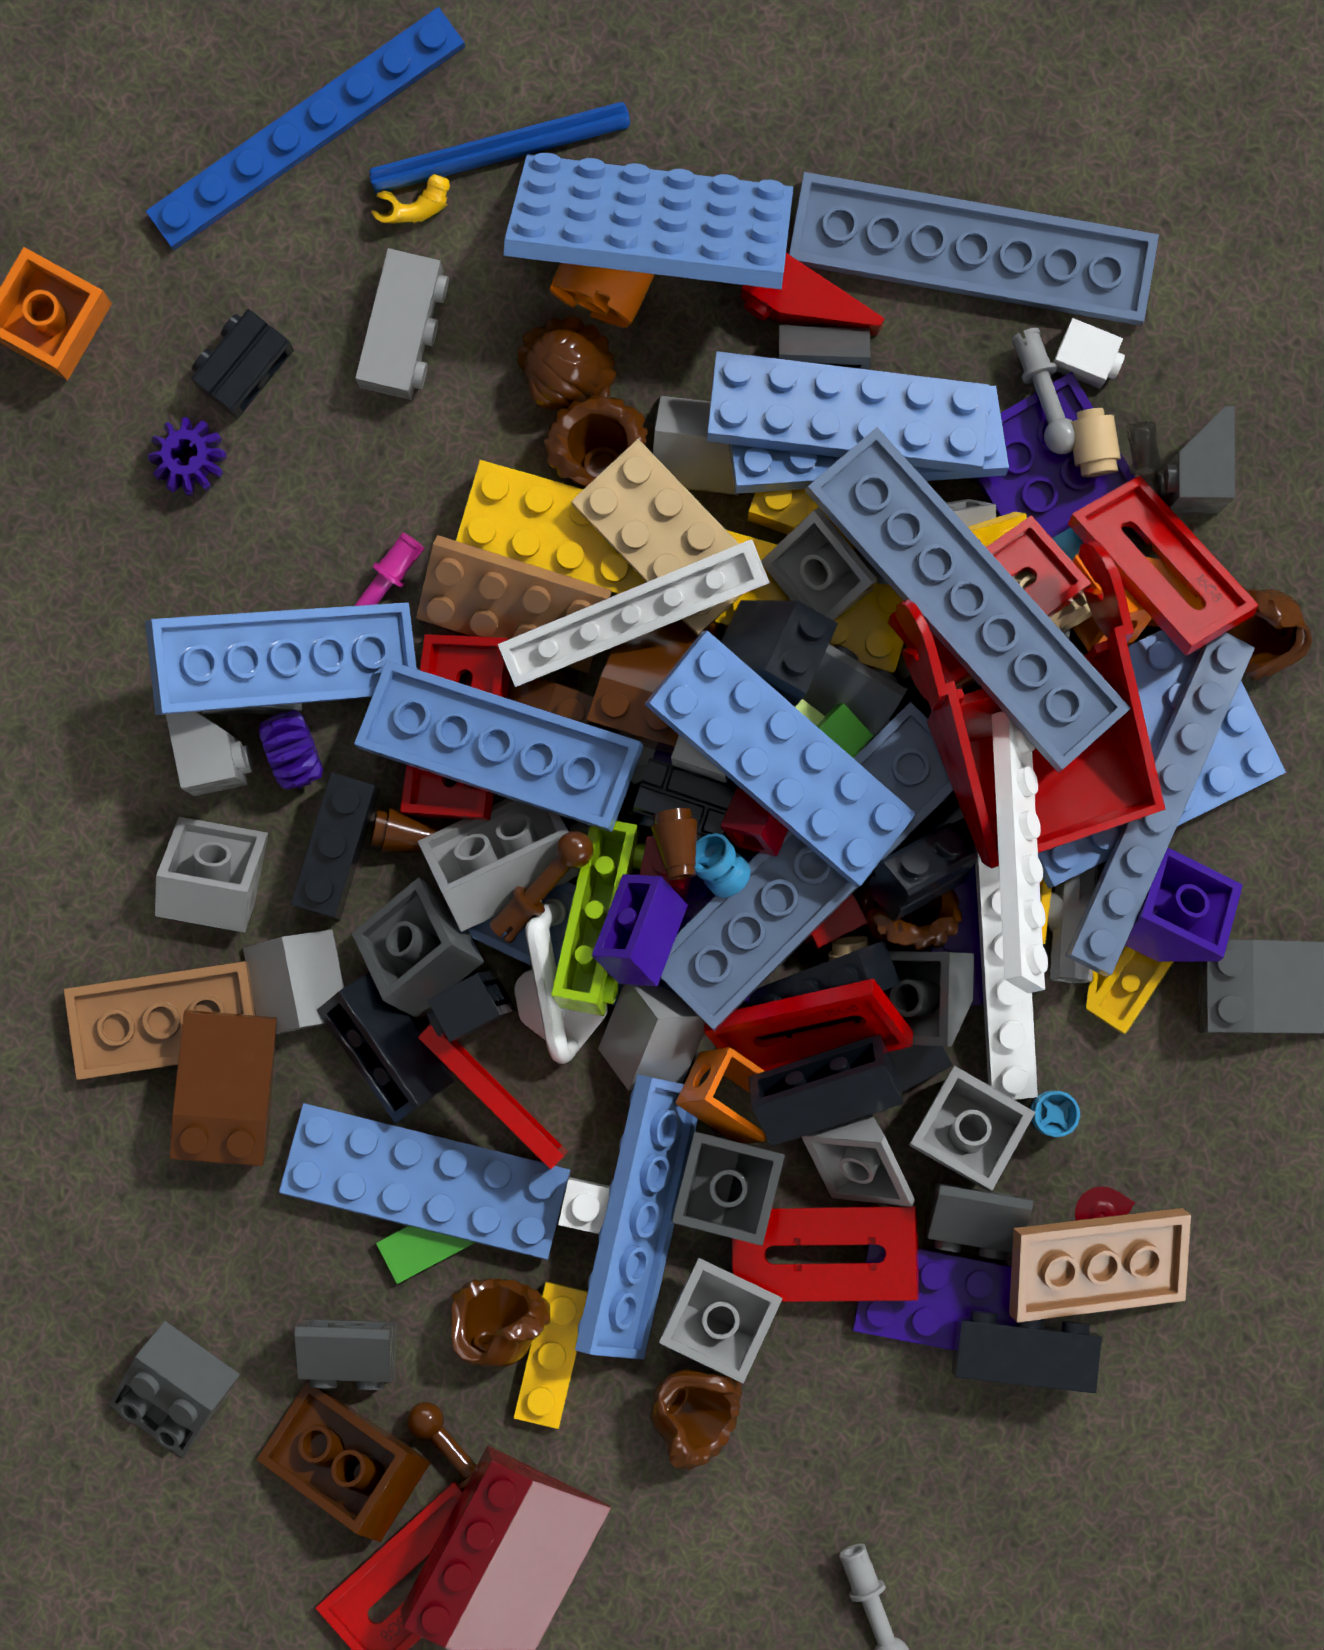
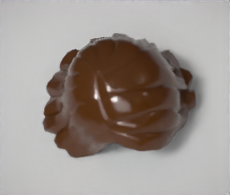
[517,317,617,410]
[544,396,648,489]
[1227,585,1312,681]
[859,884,962,952]
[451,1278,550,1366]
[650,1369,742,1470]

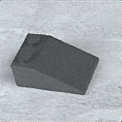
[1198,940,1324,1034]

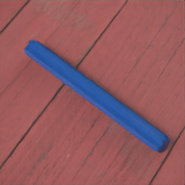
[369,102,630,193]

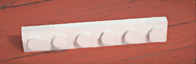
[498,540,770,687]
[992,711,1048,994]
[974,844,1038,1100]

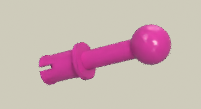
[354,532,425,606]

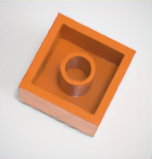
[0,247,112,381]

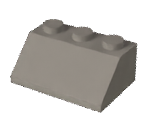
[418,798,580,932]

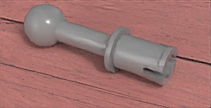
[1011,328,1075,454]
[839,1544,909,1650]

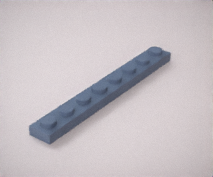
[1065,632,1255,977]

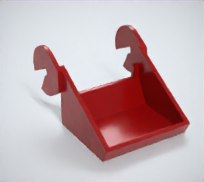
[895,539,1166,869]

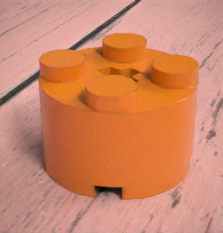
[549,263,654,328]

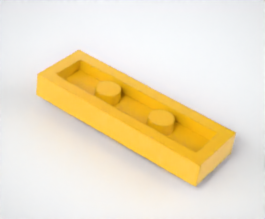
[514,1281,588,1429]

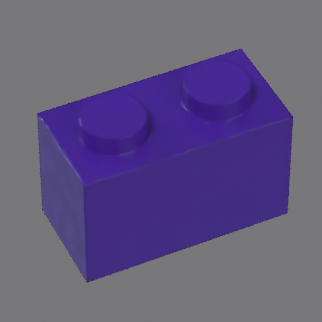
[591,874,688,987]

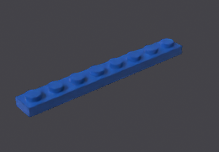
[146,7,465,251]

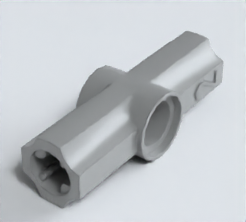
[1048,865,1099,984]

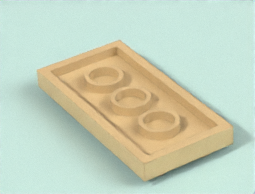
[571,439,743,636]

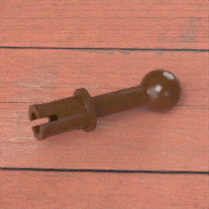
[489,831,594,943]
[407,1402,477,1489]

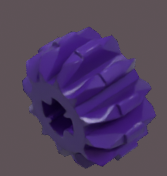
[148,417,227,496]
[259,710,323,790]

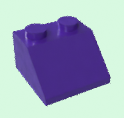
[1125,848,1243,961]

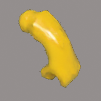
[371,174,450,223]

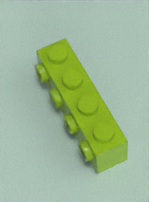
[551,821,646,1016]

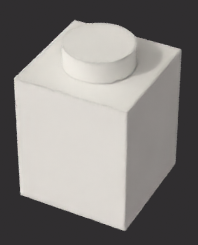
[1053,318,1125,389]
[558,1177,610,1234]

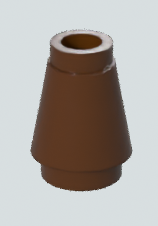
[370,808,439,853]
[651,808,697,880]

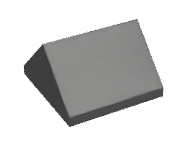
[653,396,739,496]
[761,507,877,621]
[243,929,344,1034]
[598,984,705,1091]
[802,1114,915,1207]
[659,1258,783,1383]

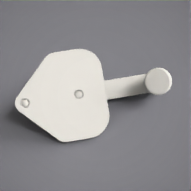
[515,899,608,1064]

